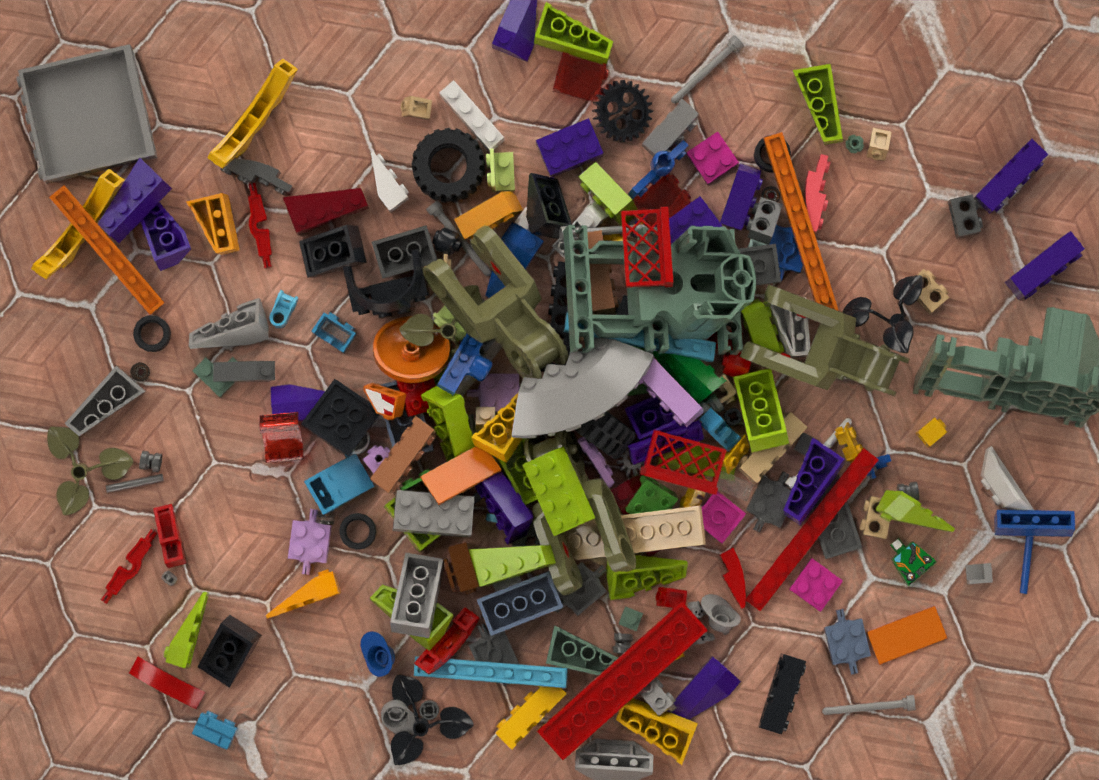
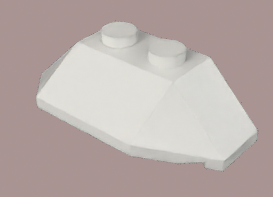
[981,446,1034,510]

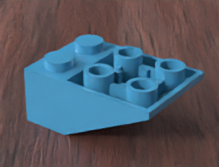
[304,454,375,515]

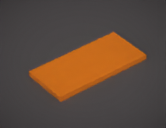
[420,447,502,505]
[867,606,947,665]

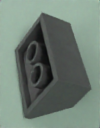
[372,225,437,279]

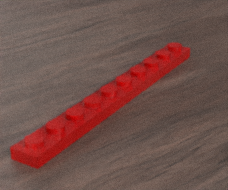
[746,448,879,612]

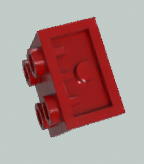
[397,378,436,417]

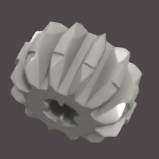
[616,444,645,476]

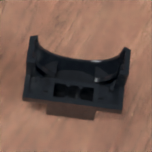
[342,250,430,319]

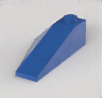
[485,222,544,298]

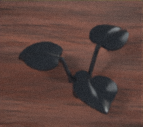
[842,275,924,353]
[391,674,474,765]

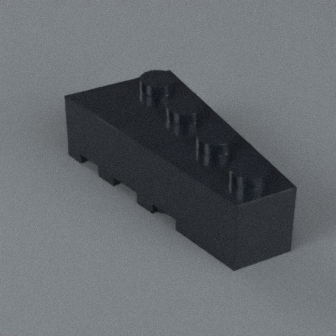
[758,653,806,735]

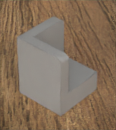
[965,563,993,584]

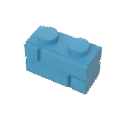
[192,710,238,750]

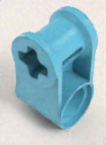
[269,290,299,329]

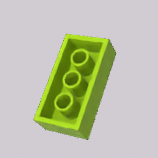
[734,369,789,452]
[523,446,595,536]

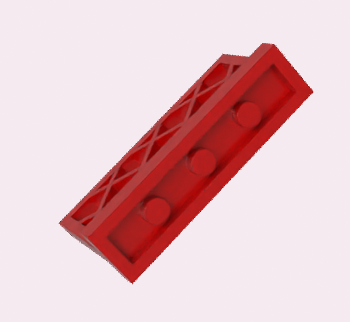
[621,207,673,288]
[640,430,727,495]

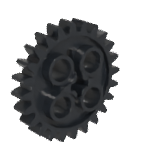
[592,80,653,142]

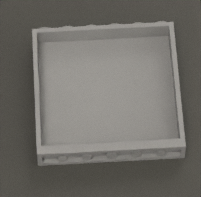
[17,44,158,184]

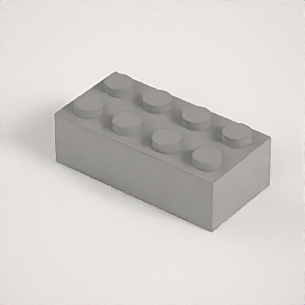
[393,490,474,538]
[390,553,444,638]

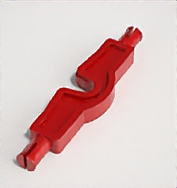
[248,183,272,269]
[100,529,158,604]

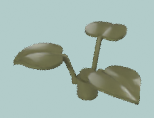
[399,285,482,376]
[47,426,134,515]

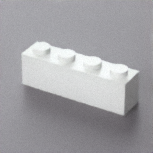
[439,80,504,152]

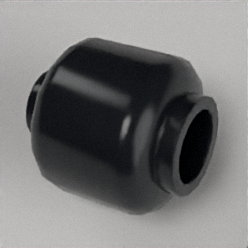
[432,228,462,256]

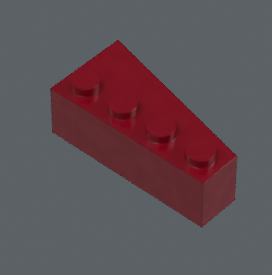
[283,188,369,235]

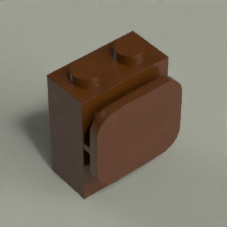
[443,542,479,595]

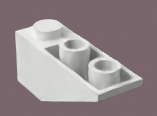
[371,152,409,213]
[552,202,608,259]

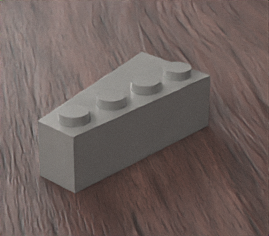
[64,366,145,436]

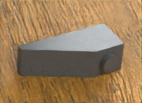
[213,361,275,382]

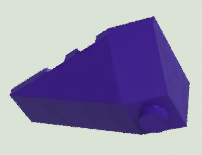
[492,0,537,62]

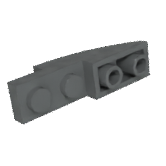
[221,159,294,195]

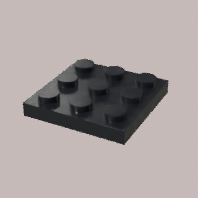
[301,379,380,458]

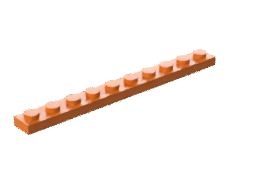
[763,132,839,311]

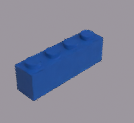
[994,510,1075,537]

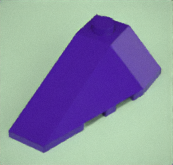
[141,202,191,271]
[271,384,325,425]
[666,656,741,720]

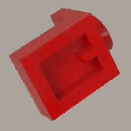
[655,587,688,608]

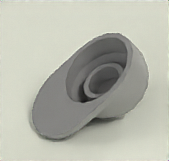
[381,700,415,735]

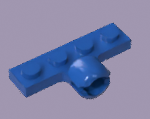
[628,140,689,200]
[437,333,493,395]

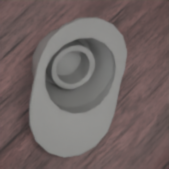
[701,594,741,635]

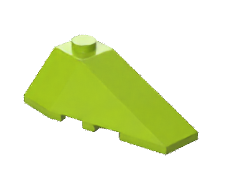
[164,592,209,668]

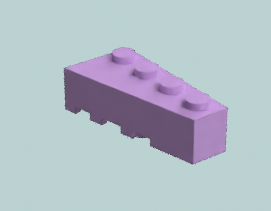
[638,358,704,427]

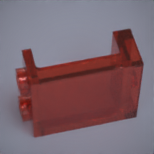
[553,52,609,102]
[632,174,691,227]
[259,412,304,463]

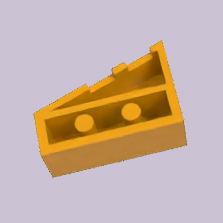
[454,191,523,239]
[186,193,240,255]

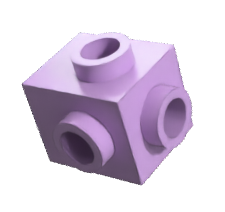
[363,445,390,474]

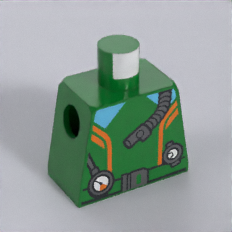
[890,538,937,586]

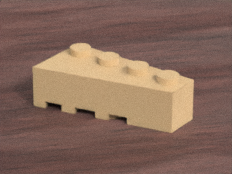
[738,412,808,485]

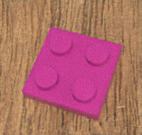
[686,131,739,185]
[702,491,746,544]
[789,558,843,612]

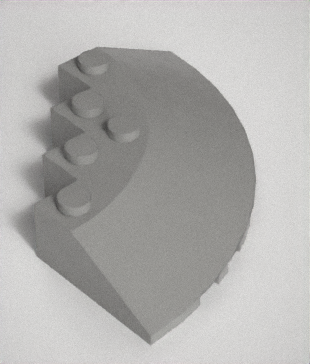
[512,337,654,438]

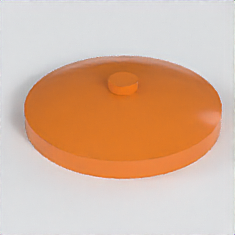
[373,316,450,383]

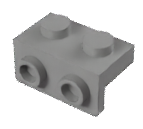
[639,677,677,716]

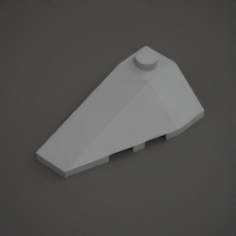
[189,298,269,349]

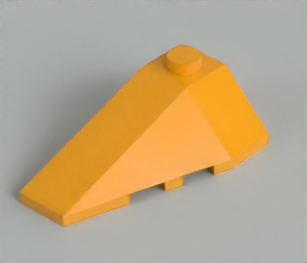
[266,569,341,619]

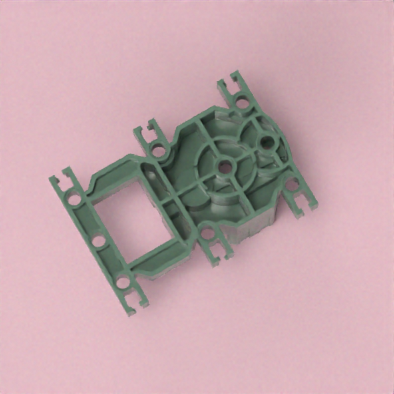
[563,225,756,355]
[913,307,1099,428]

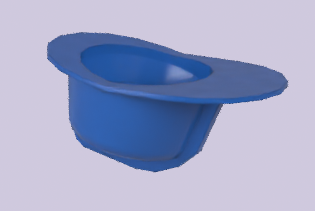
[360,631,395,677]

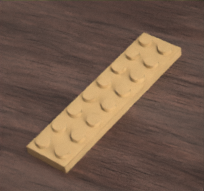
[564,506,706,560]

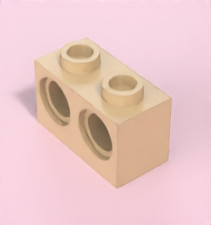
[917,269,949,314]
[860,496,890,539]

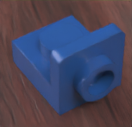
[867,454,891,479]

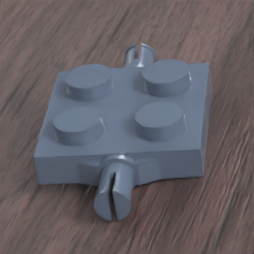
[824,609,871,675]

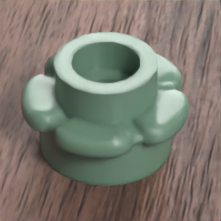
[845,135,864,154]

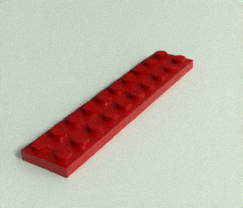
[537,601,708,760]

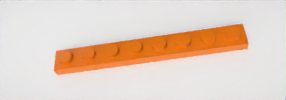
[49,185,165,315]

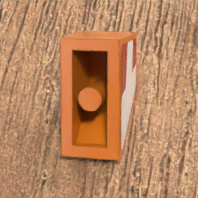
[363,383,406,420]

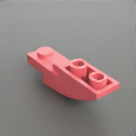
[804,154,830,234]

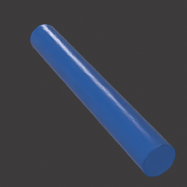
[1020,536,1034,594]

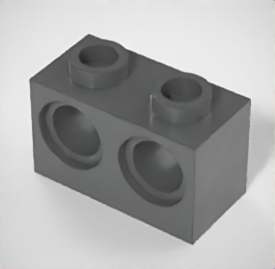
[948,194,983,239]
[746,197,783,245]

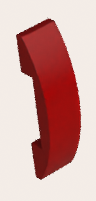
[414,607,480,675]
[129,656,206,709]

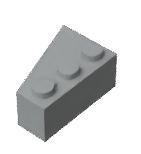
[642,99,699,157]

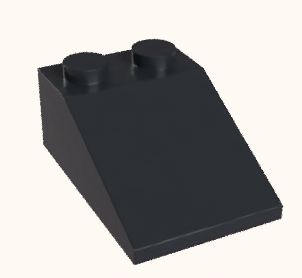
[526,173,572,239]
[299,225,367,278]
[198,615,262,688]

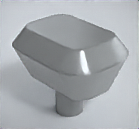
[162,571,177,586]

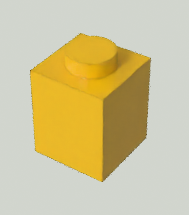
[915,417,947,448]

